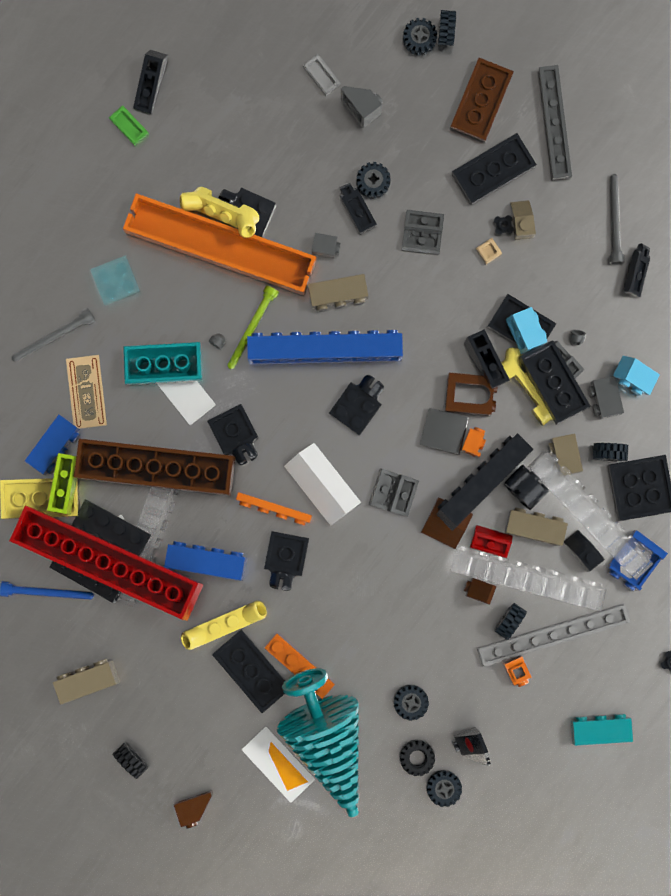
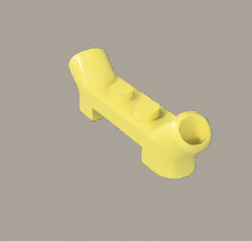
[180,187,259,238]
[501,348,553,426]
[181,600,267,650]

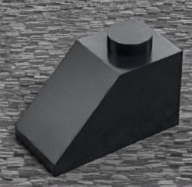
[564,530,605,572]

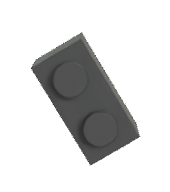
[589,376,624,419]

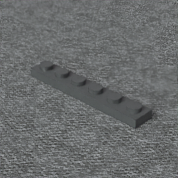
[539,65,572,180]

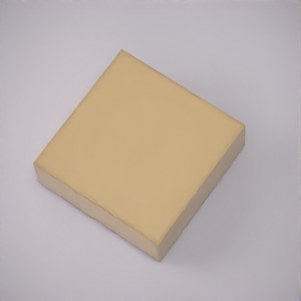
[476,238,502,265]

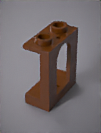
[445,372,498,417]

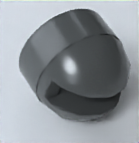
[570,330,586,345]
[209,333,225,350]

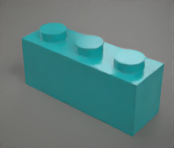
[571,714,633,746]

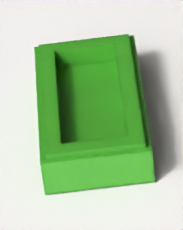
[109,105,149,146]

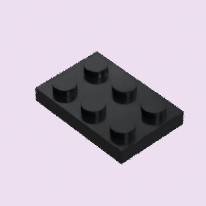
[487,294,557,352]

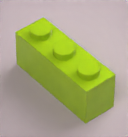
[47,453,77,515]

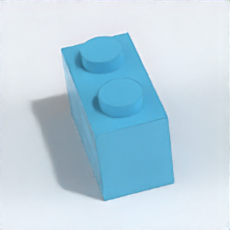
[506,307,548,354]
[613,355,660,396]

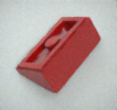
[470,525,513,558]

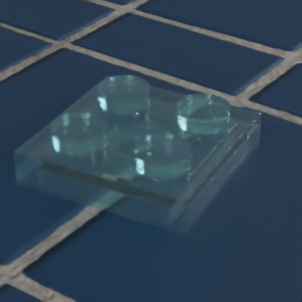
[90,256,140,306]

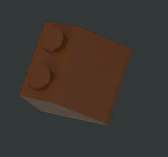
[421,497,473,549]

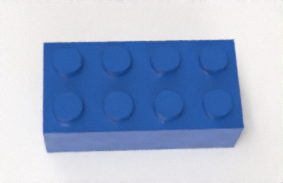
[164,541,247,581]

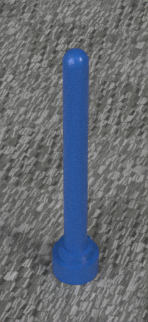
[0,581,94,600]

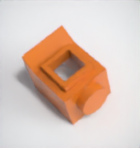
[503,656,532,687]

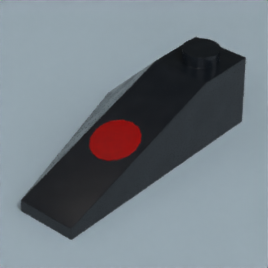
[452,727,491,766]

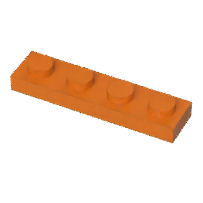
[236,492,312,526]
[265,634,335,699]

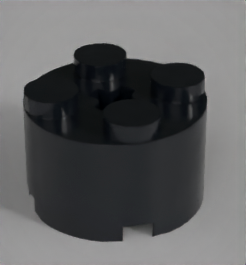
[504,464,550,510]

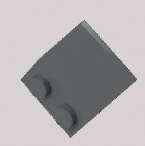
[341,86,383,128]

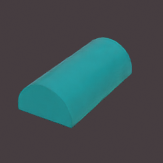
[123,342,203,385]

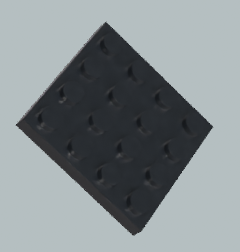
[49,499,151,603]

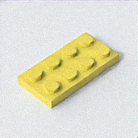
[0,478,79,519]

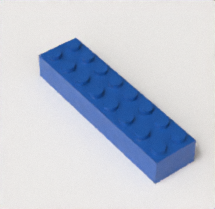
[247,330,403,364]

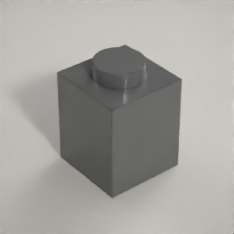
[312,233,341,259]

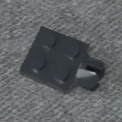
[218,188,276,237]
[329,375,384,435]
[207,404,258,465]
[264,531,309,591]

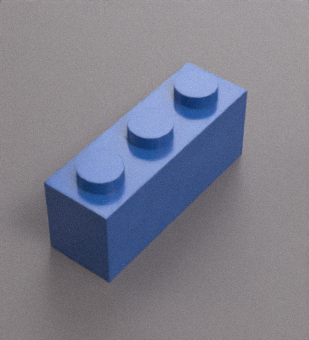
[25,415,80,475]

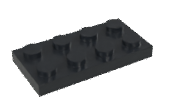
[452,133,537,205]
[519,340,591,425]
[212,629,285,713]

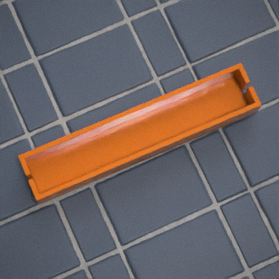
[123,193,317,296]

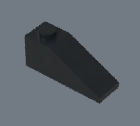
[133,50,168,114]
[464,329,510,389]

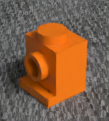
[461,427,486,458]

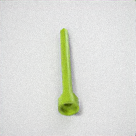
[227,285,279,369]

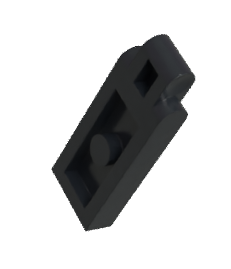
[339,182,377,234]
[623,243,650,297]

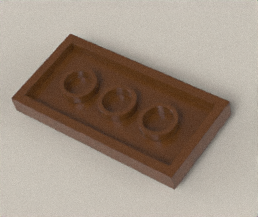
[450,58,514,142]

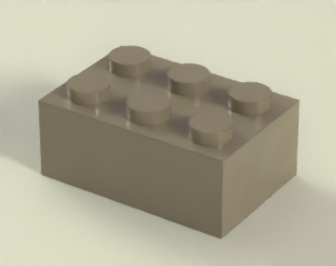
[52,659,120,705]

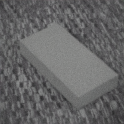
[303,54,341,96]

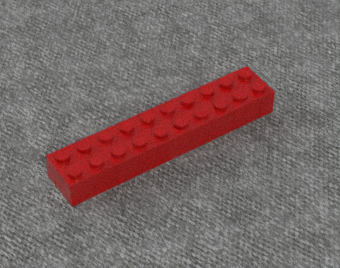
[9,505,203,621]

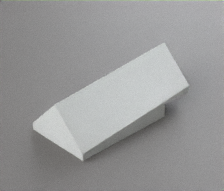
[284,443,361,526]

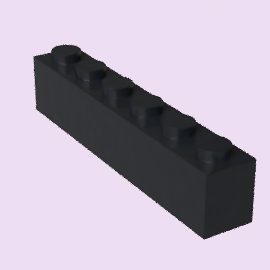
[436,433,534,531]

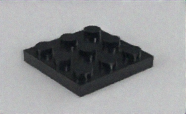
[608,455,671,521]

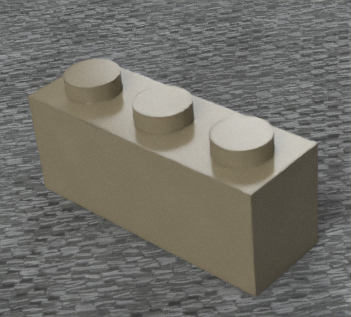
[308,274,369,311]
[505,507,568,546]

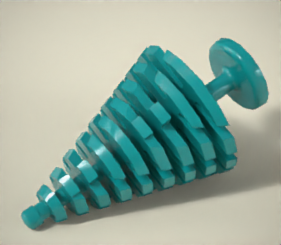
[277,668,359,817]

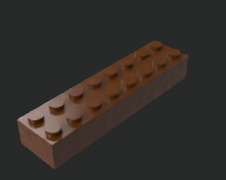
[74,439,235,496]

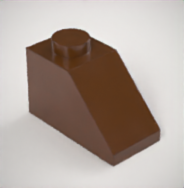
[464,578,497,605]
[174,790,213,829]

